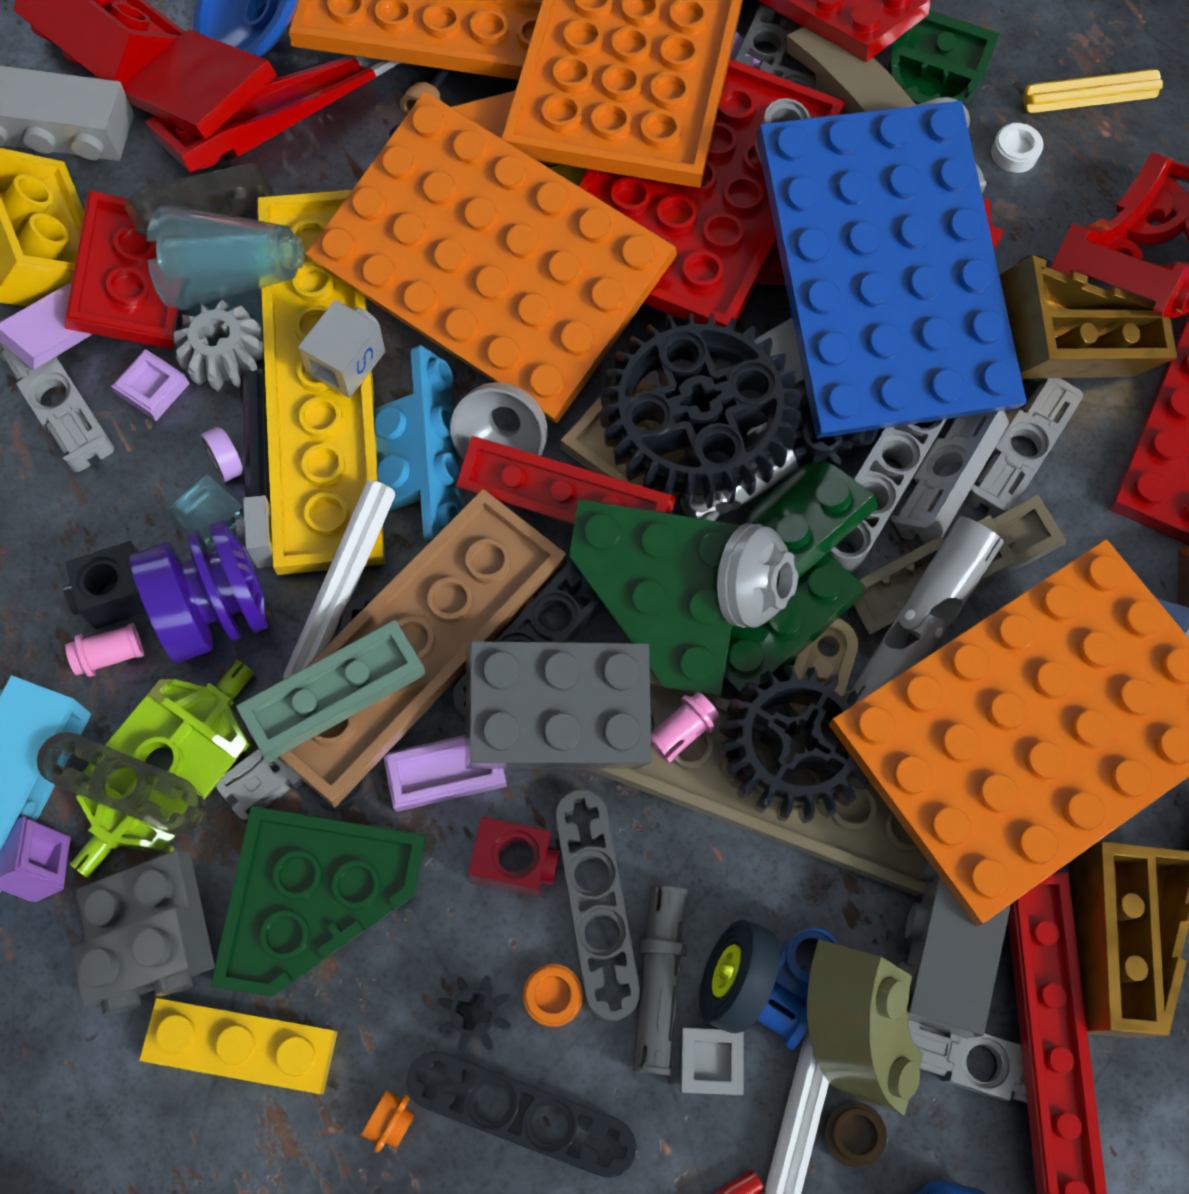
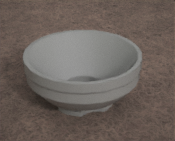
[451,382,547,460]
[717,523,798,628]

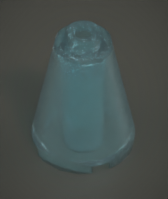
[147,205,304,311]

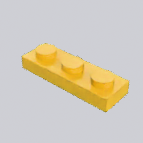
[139,998,338,1094]

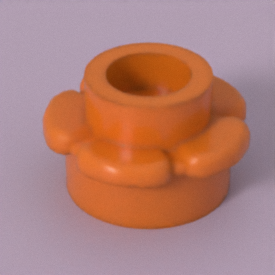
[360,1090,415,1153]

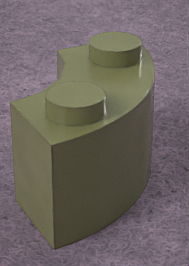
[807,939,923,1115]

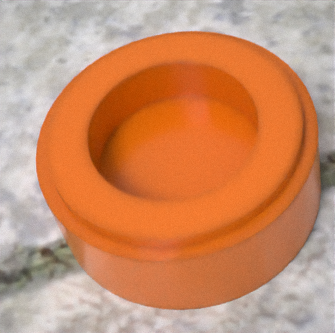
[523,964,583,1027]

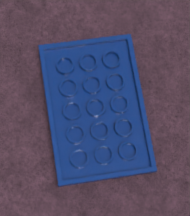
[756,101,1027,438]

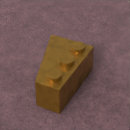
[999,255,1177,379]
[1068,842,1189,1038]

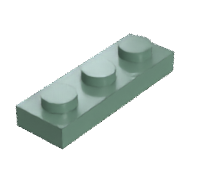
[236,620,426,763]

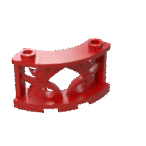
[1050,152,1189,318]

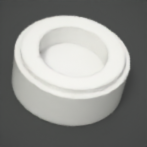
[991,123,1043,173]

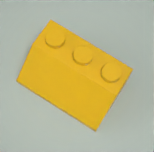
[0,148,85,307]

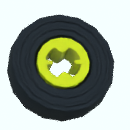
[699,919,779,1034]

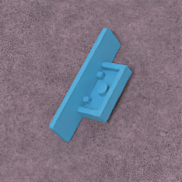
[374,345,461,543]

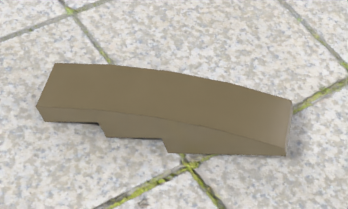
[787,27,916,114]
[853,495,1066,637]

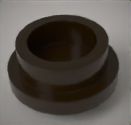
[824,1102,887,1168]

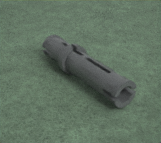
[632,885,688,1075]

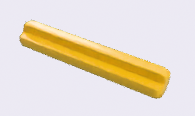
[1022,69,1163,113]

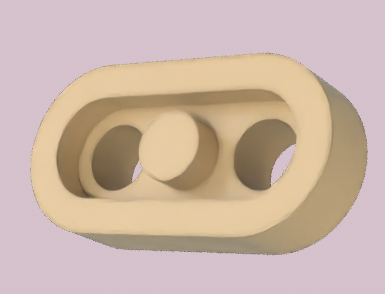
[785,618,858,726]

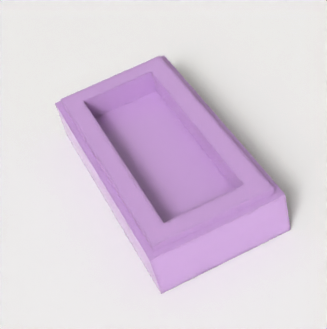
[0,282,92,370]
[384,735,507,812]

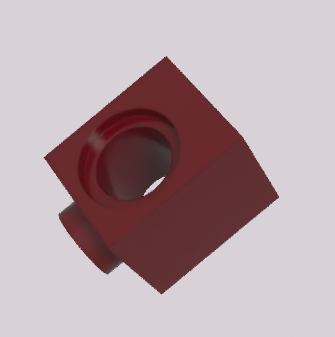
[468,817,560,898]

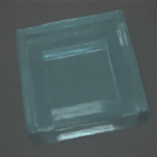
[167,474,244,549]

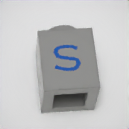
[298,300,386,398]

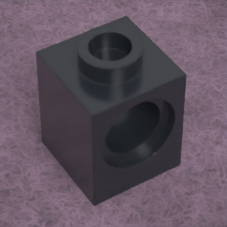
[63,541,147,629]

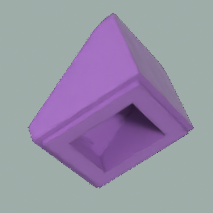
[0,816,71,902]

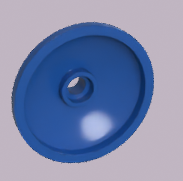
[193,0,299,57]

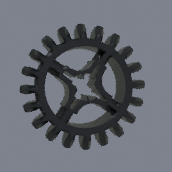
[718,665,869,823]

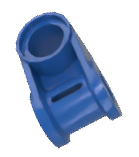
[757,928,838,1051]

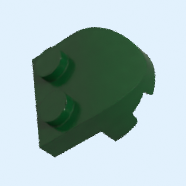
[889,10,1000,105]
[746,461,878,579]

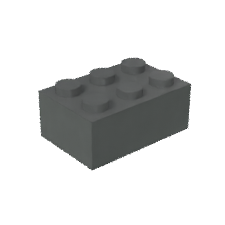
[465,641,652,769]

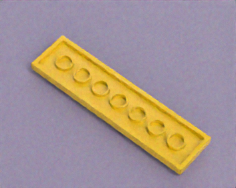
[258,190,386,575]

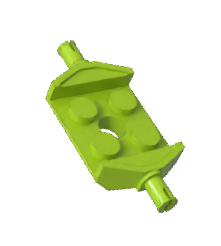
[69,659,255,879]

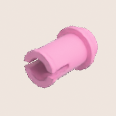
[65,623,144,678]
[651,692,720,764]

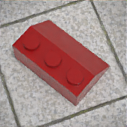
[13,0,185,86]

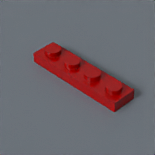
[456,436,676,524]

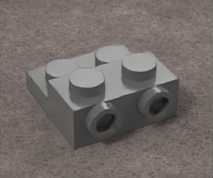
[72,850,215,1015]

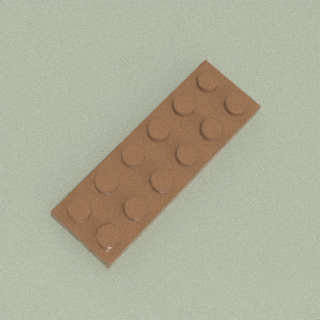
[246,489,567,808]

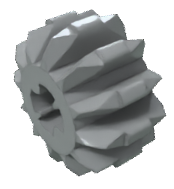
[173,299,264,392]

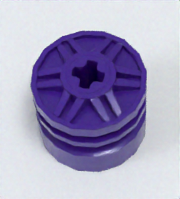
[130,520,269,664]

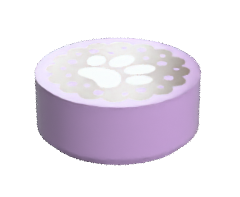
[200,426,243,482]

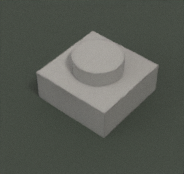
[236,495,273,568]
[680,1028,744,1095]

